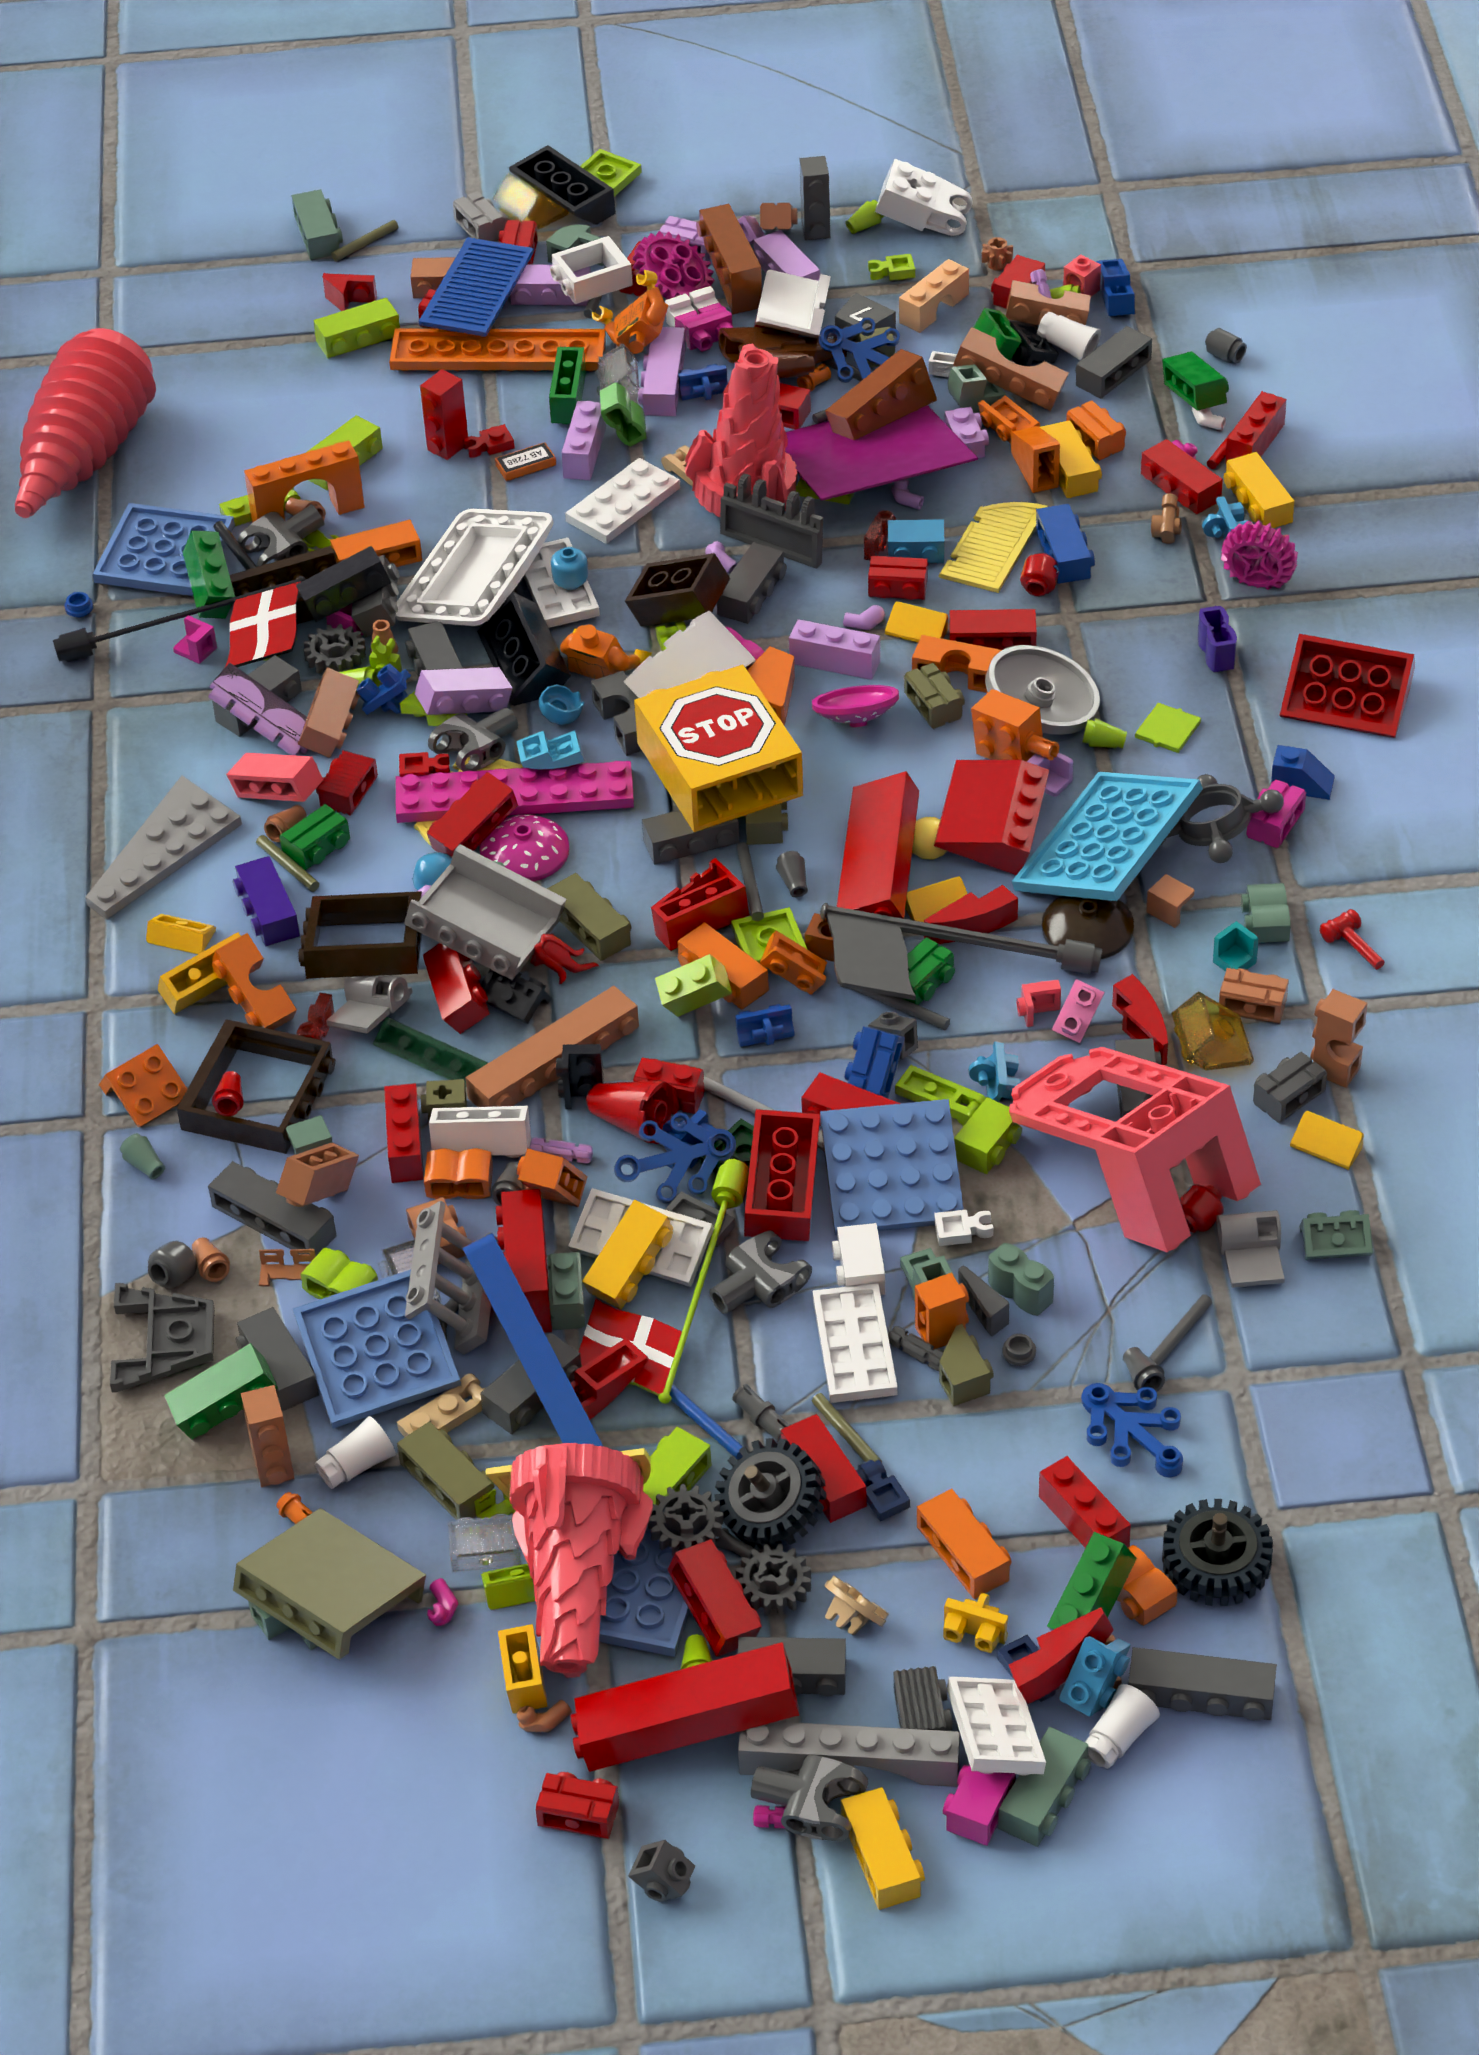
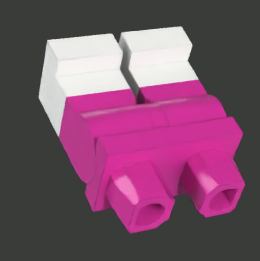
[665,286,733,352]

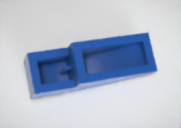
[1096,259,1135,316]

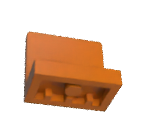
[99,1044,187,1127]

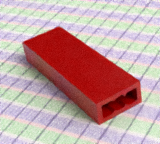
[837,771,919,919]
[570,1642,800,1772]

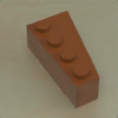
[696,203,762,315]
[825,349,937,440]

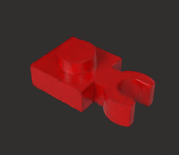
[463,424,515,458]
[399,752,450,777]

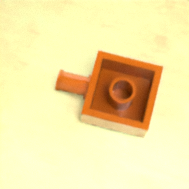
[971,689,1059,762]

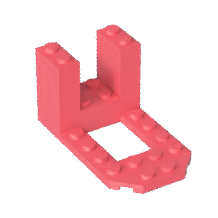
[1009,1047,1261,1253]

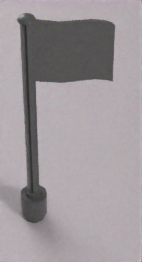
[820,903,1102,1000]

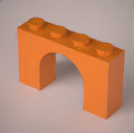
[244,440,365,523]

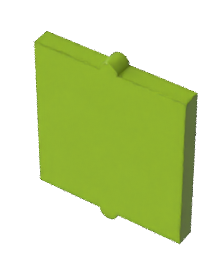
[1135,703,1201,753]

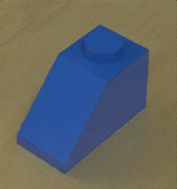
[1271,745,1335,800]

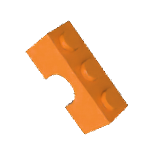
[912,635,1002,693]
[212,933,297,1030]

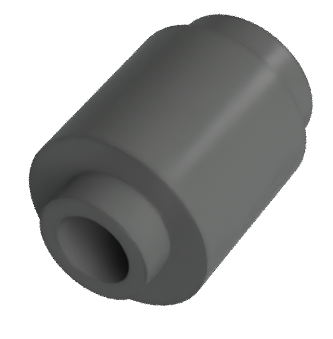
[1205,328,1247,363]

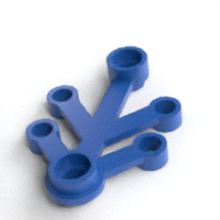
[818,318,900,383]
[614,1112,736,1203]
[1081,1383,1183,1478]

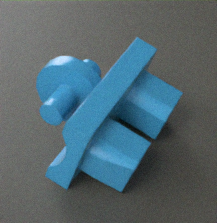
[1202,496,1248,540]
[968,1041,1021,1102]

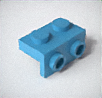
[1059,1636,1131,1717]

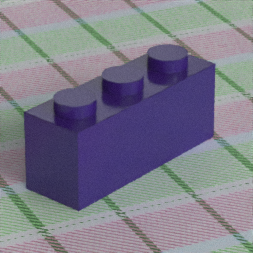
[233,856,300,947]

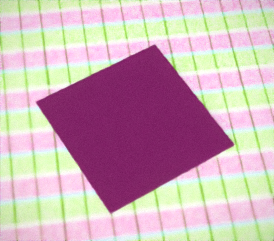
[785,405,978,501]

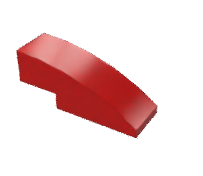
[924,885,1018,944]
[1112,974,1168,1065]
[571,1338,648,1420]
[1008,1607,1114,1704]

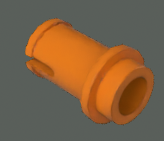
[797,364,831,392]
[276,1492,313,1524]

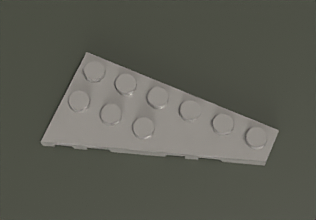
[86,776,242,919]

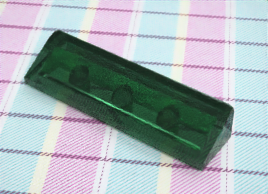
[373,1017,488,1088]

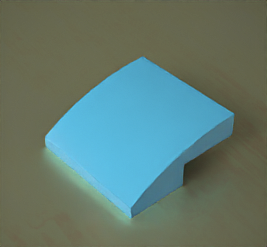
[516,730,584,769]

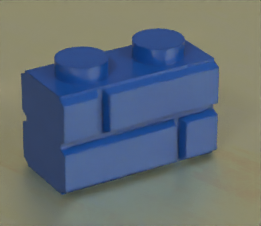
[844,1026,905,1098]

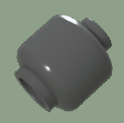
[148,1241,197,1289]

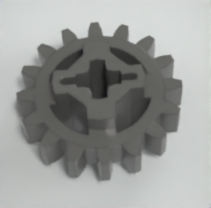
[303,624,366,673]
[648,1484,723,1556]
[736,1544,811,1616]

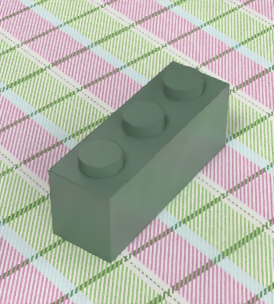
[291,189,343,260]
[998,1726,1091,1847]

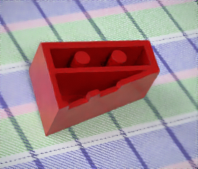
[651,858,750,951]

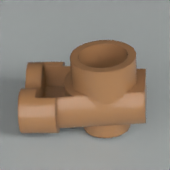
[1151,493,1182,544]

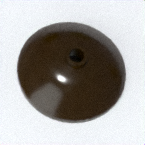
[1042,896,1134,959]

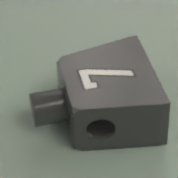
[833,293,896,342]

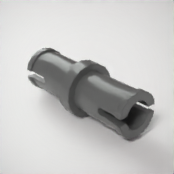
[732,1384,790,1443]

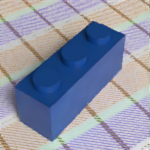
[1036,504,1095,584]

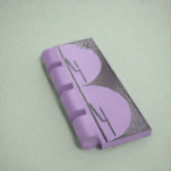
[208,663,309,756]

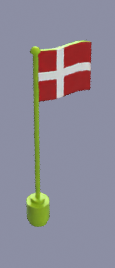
[578,1159,749,1404]

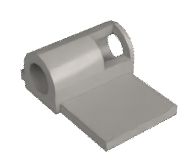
[326,975,413,1034]
[1216,1210,1285,1288]

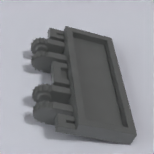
[720,473,823,569]

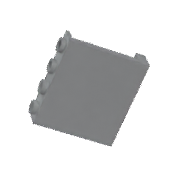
[404,844,567,980]

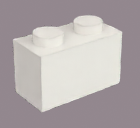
[832,1223,885,1295]

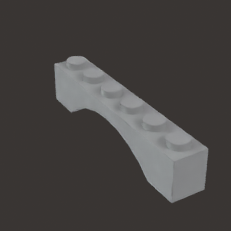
[738,1722,960,1787]

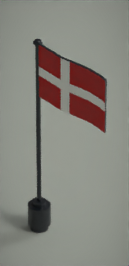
[53,575,306,667]

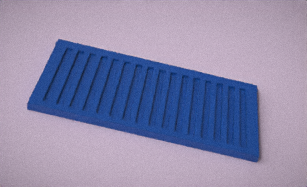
[418,237,534,337]

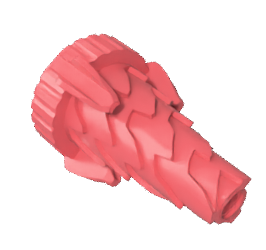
[685,343,797,517]
[510,1443,653,1678]

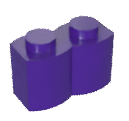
[1197,606,1237,672]

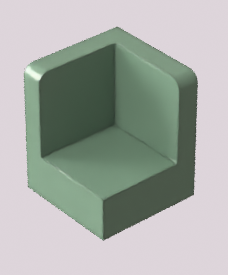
[286,1115,333,1155]

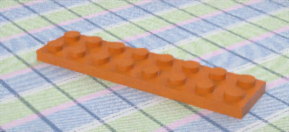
[389,328,606,371]

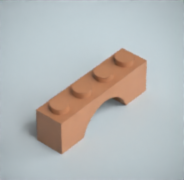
[953,327,1069,411]

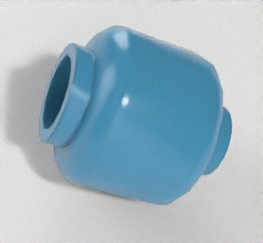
[551,547,588,590]

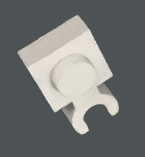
[934,1210,994,1246]

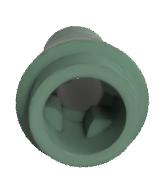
[120,1133,165,1179]

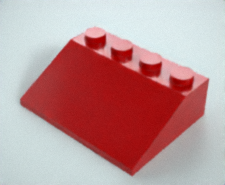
[1280,634,1415,738]
[933,760,1049,875]

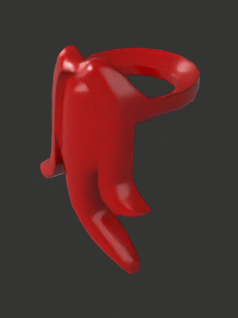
[530,933,599,984]

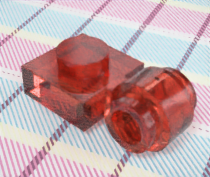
[864,510,896,561]
[296,993,335,1041]

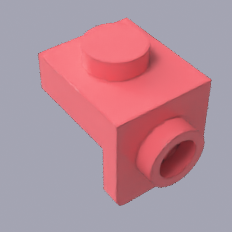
[1016,980,1061,1027]

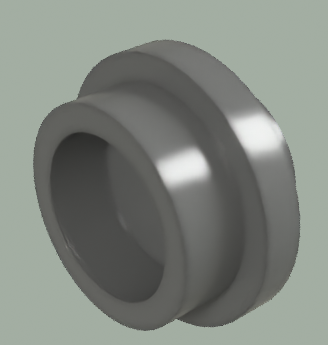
[1002,1334,1036,1366]

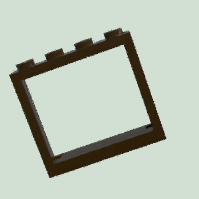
[298,891,422,979]
[177,1019,336,1154]

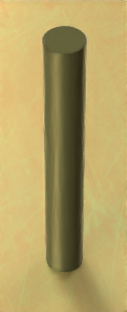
[331,220,399,262]
[256,835,320,892]
[812,1393,882,1463]

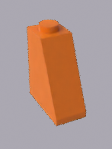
[1011,426,1060,493]
[747,646,795,725]

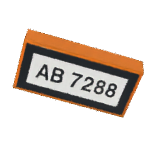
[495,442,556,481]

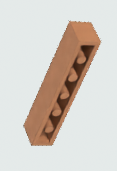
[465,986,639,1107]

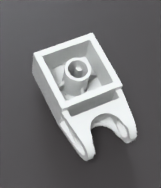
[875,159,973,236]

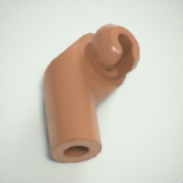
[516,1700,572,1732]

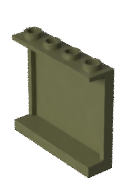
[233,1508,426,1660]

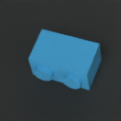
[888,519,944,563]

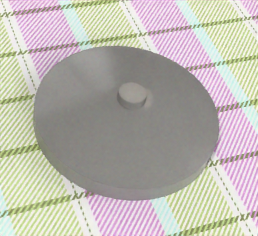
[985,645,1100,735]

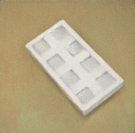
[565,458,680,544]
[523,538,600,628]
[568,1188,714,1287]
[812,1283,898,1403]
[947,1677,1046,1776]

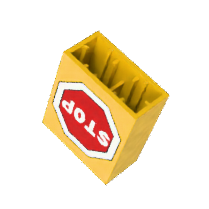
[634,664,803,832]

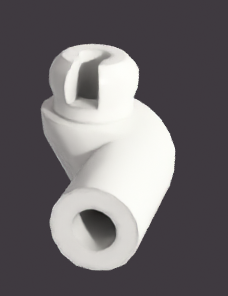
[1192,407,1226,431]

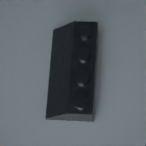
[509,145,616,225]
[477,592,571,706]

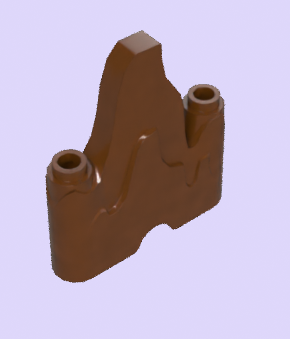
[718,327,847,379]

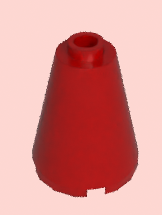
[586,1080,678,1144]

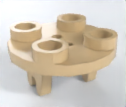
[824,1575,889,1635]

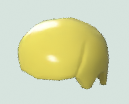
[912,817,947,860]

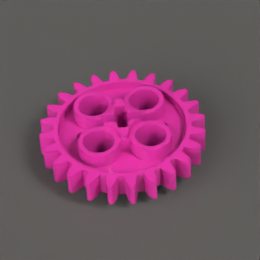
[632,231,714,300]

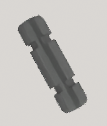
[888,1326,943,1371]

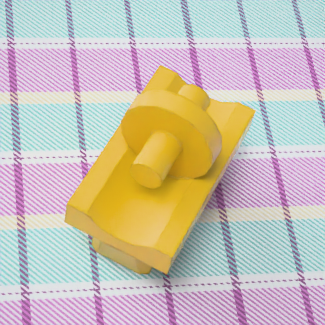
[943,1593,1008,1653]

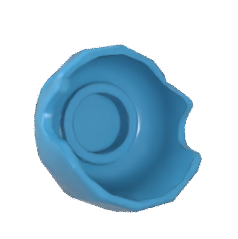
[539,684,585,725]
[412,852,452,890]

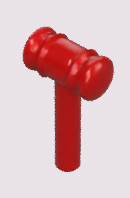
[1320,909,1385,970]

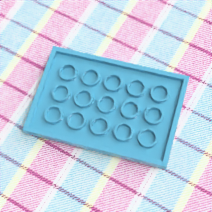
[1012,772,1203,901]

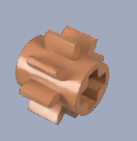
[982,237,1013,270]

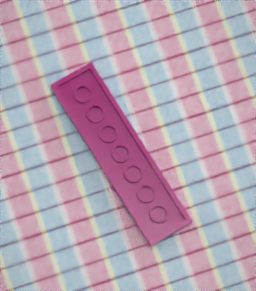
[396,761,634,823]

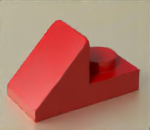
[322,273,377,311]

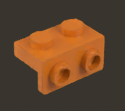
[978,395,1040,443]
[760,930,827,995]

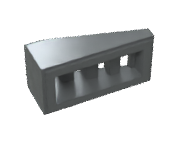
[958,1265,1009,1336]

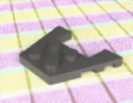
[110,1283,215,1393]

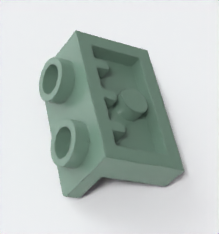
[1299,1210,1373,1260]

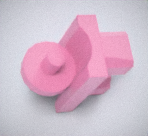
[1052,979,1105,1043]

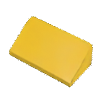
[885,601,948,643]
[905,876,967,922]
[146,914,216,954]
[1290,1111,1364,1170]

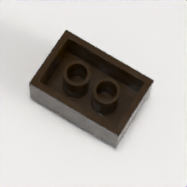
[625,553,731,627]

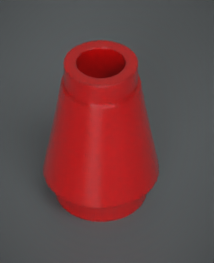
[212,1071,244,1116]

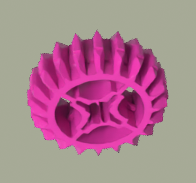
[1221,520,1298,590]

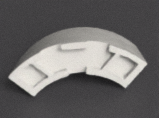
[755,270,831,339]
[624,611,756,698]

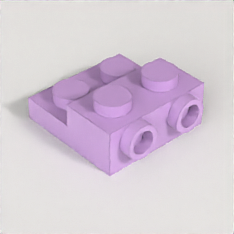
[942,407,989,458]

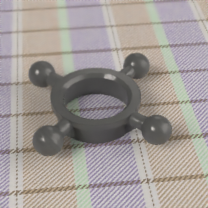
[1160,774,1284,863]

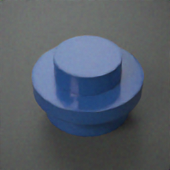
[65,592,93,618]

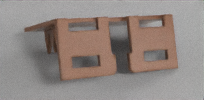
[259,1249,316,1286]

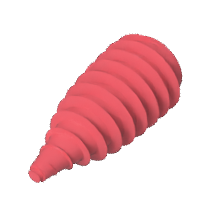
[15,328,156,518]

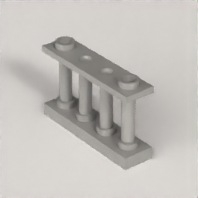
[405,1200,498,1355]

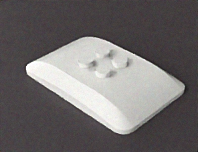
[396,509,554,626]

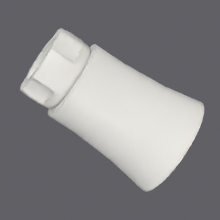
[1037,312,1101,361]
[314,1416,396,1489]
[1085,1684,1160,1769]

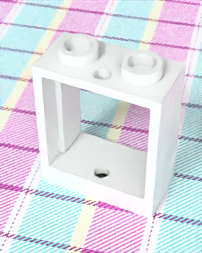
[550,236,633,304]

